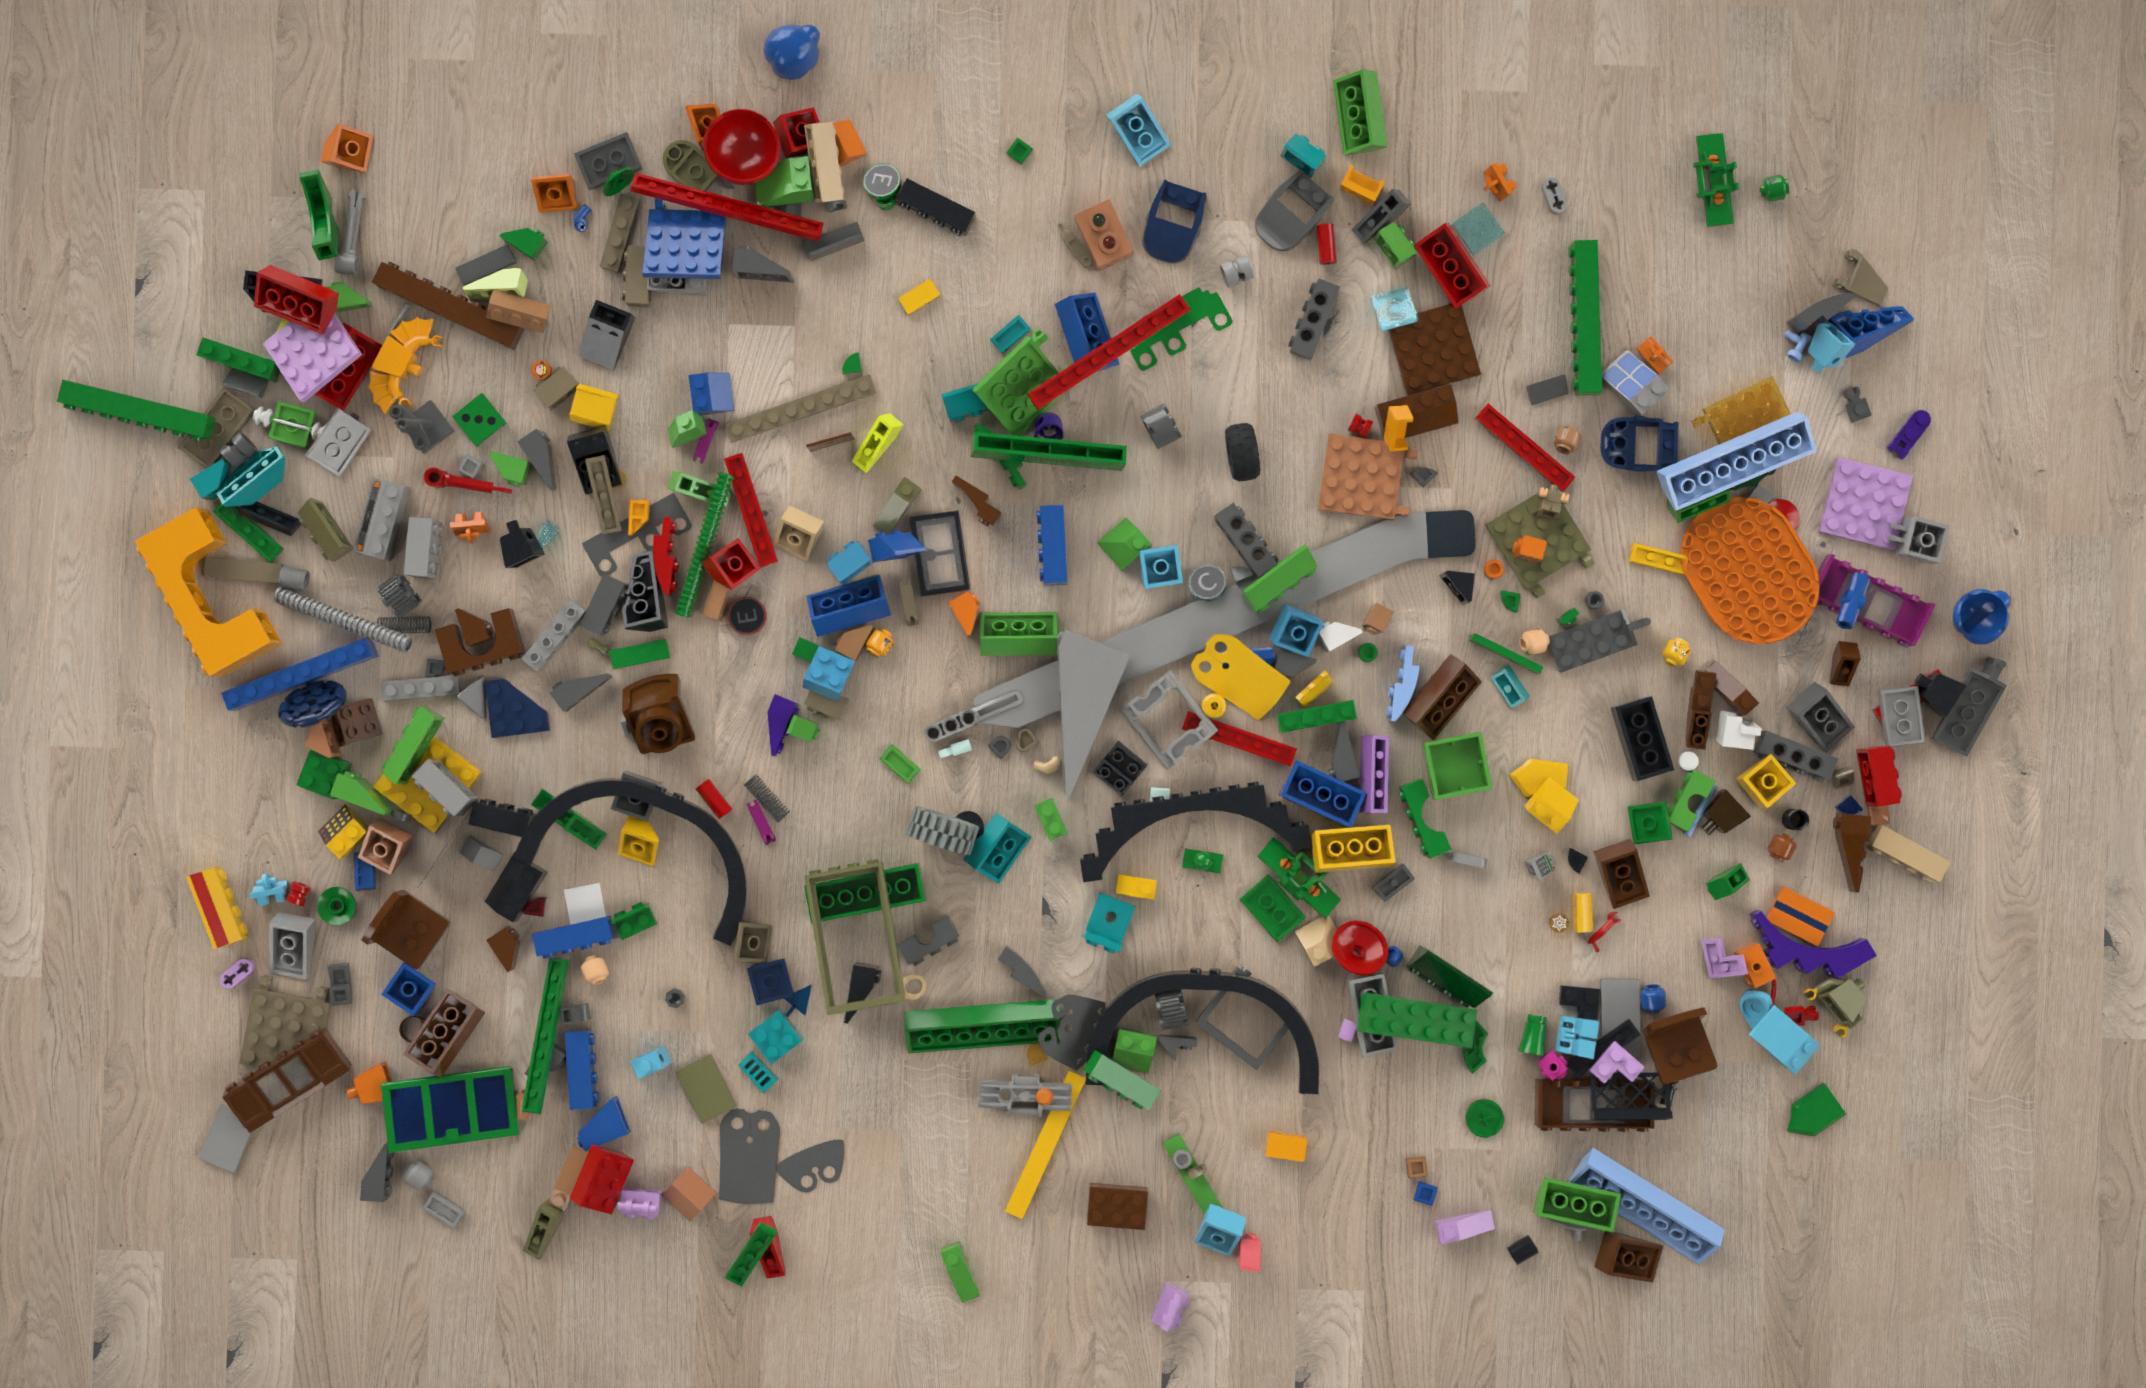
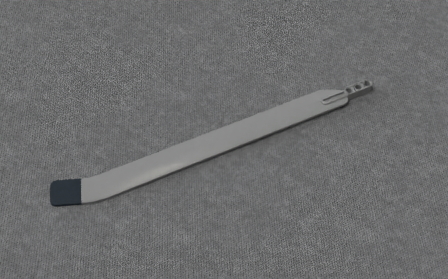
[925,510,1475,742]

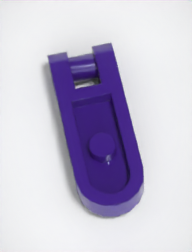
[1886,410,1931,460]

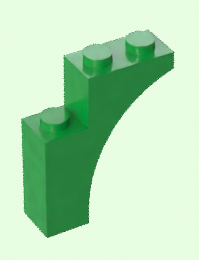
[299,169,339,261]

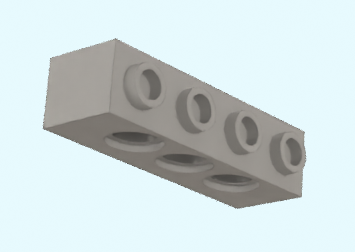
[522,599,586,672]

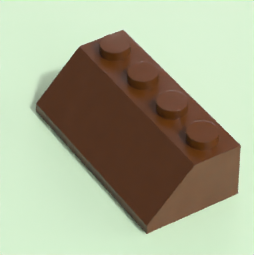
[1374,384,1459,441]
[1402,654,1482,741]
[403,988,485,1078]

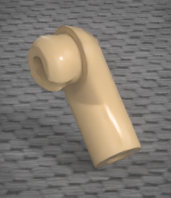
[1033,756,1061,774]

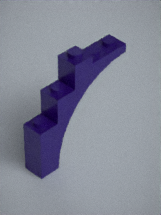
[1750,910,1877,979]

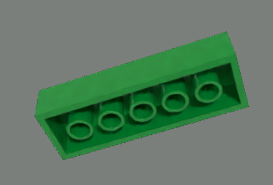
[804,863,927,924]
[1357,993,1477,1048]

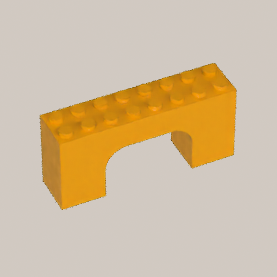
[135,507,282,677]

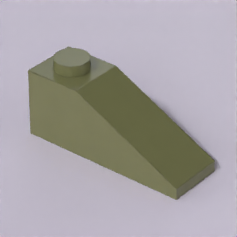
[873,477,921,535]
[523,1198,565,1260]

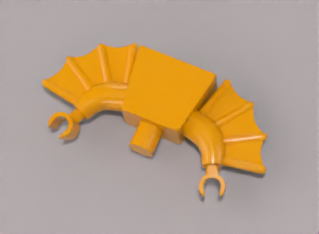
[368,316,445,414]

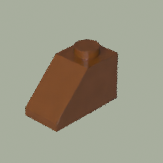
[455,608,494,647]
[1830,641,1861,686]
[486,926,520,972]

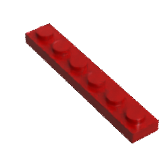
[1475,403,1576,492]
[724,453,778,568]
[1182,711,1297,767]

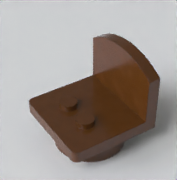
[622,674,695,754]
[361,890,450,969]
[1642,1007,1718,1085]

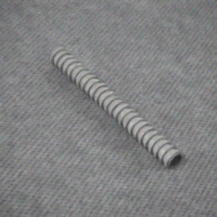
[274,587,412,653]

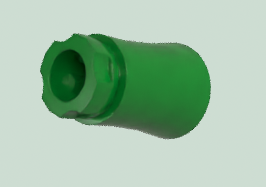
[1518,1014,1547,1056]

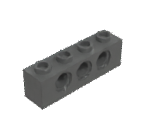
[1288,279,1340,361]
[1214,502,1278,580]
[1753,731,1838,782]

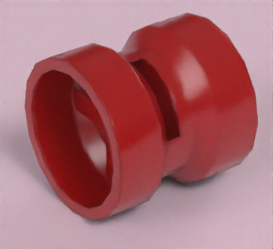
[1348,413,1373,438]
[285,881,311,906]

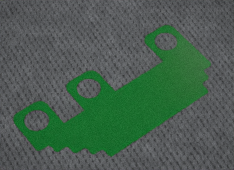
[1130,287,1232,371]

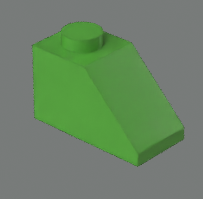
[326,282,372,313]
[668,410,707,448]
[490,451,532,487]
[787,715,820,742]

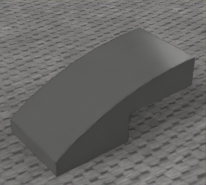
[328,963,352,1006]

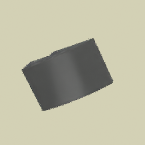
[1787,292,1856,334]

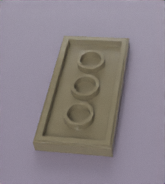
[178,387,256,469]

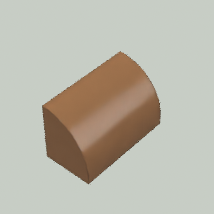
[702,580,731,621]

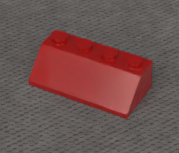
[1414,223,1491,309]
[254,265,339,335]
[314,322,383,411]

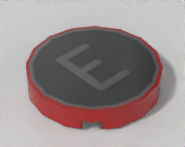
[728,597,767,635]

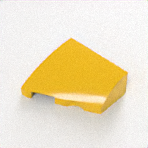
[1295,670,1333,709]

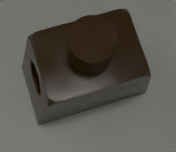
[1701,789,1751,835]

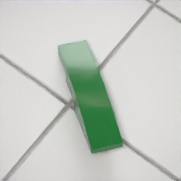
[531,788,607,850]

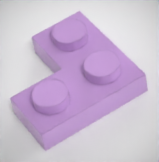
[1701,937,1748,979]
[1589,1041,1645,1084]

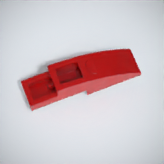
[653,517,679,596]

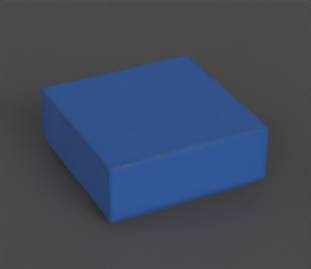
[1413,1181,1438,1206]

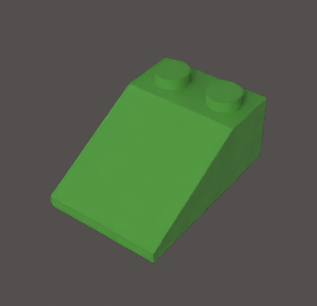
[755,156,815,207]
[330,771,395,815]

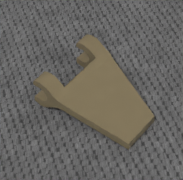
[1832,249,1888,306]

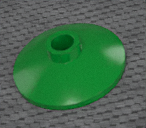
[603,167,635,196]
[317,887,356,925]

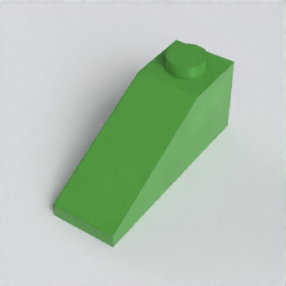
[667,471,732,508]
[940,1241,980,1303]

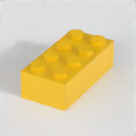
[1310,825,1395,873]

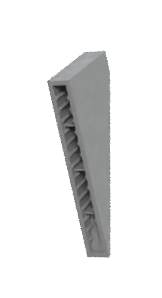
[1056,628,1130,798]

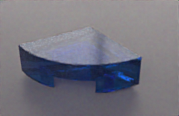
[1835,795,1863,814]

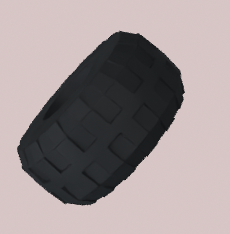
[1225,423,1260,482]

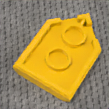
[1509,759,1568,797]

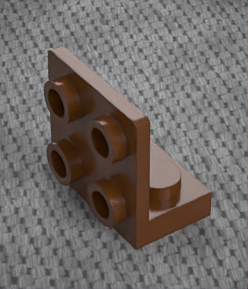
[331,698,382,747]

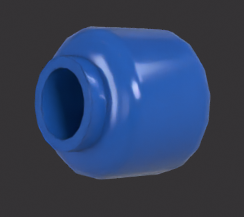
[1641,984,1666,1014]

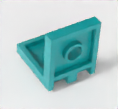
[1083,892,1136,954]

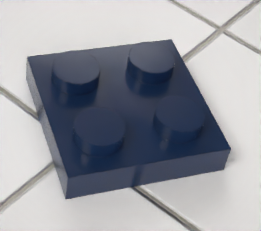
[747,958,794,1006]

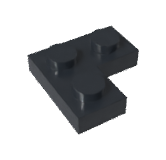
[1559,985,1600,1020]

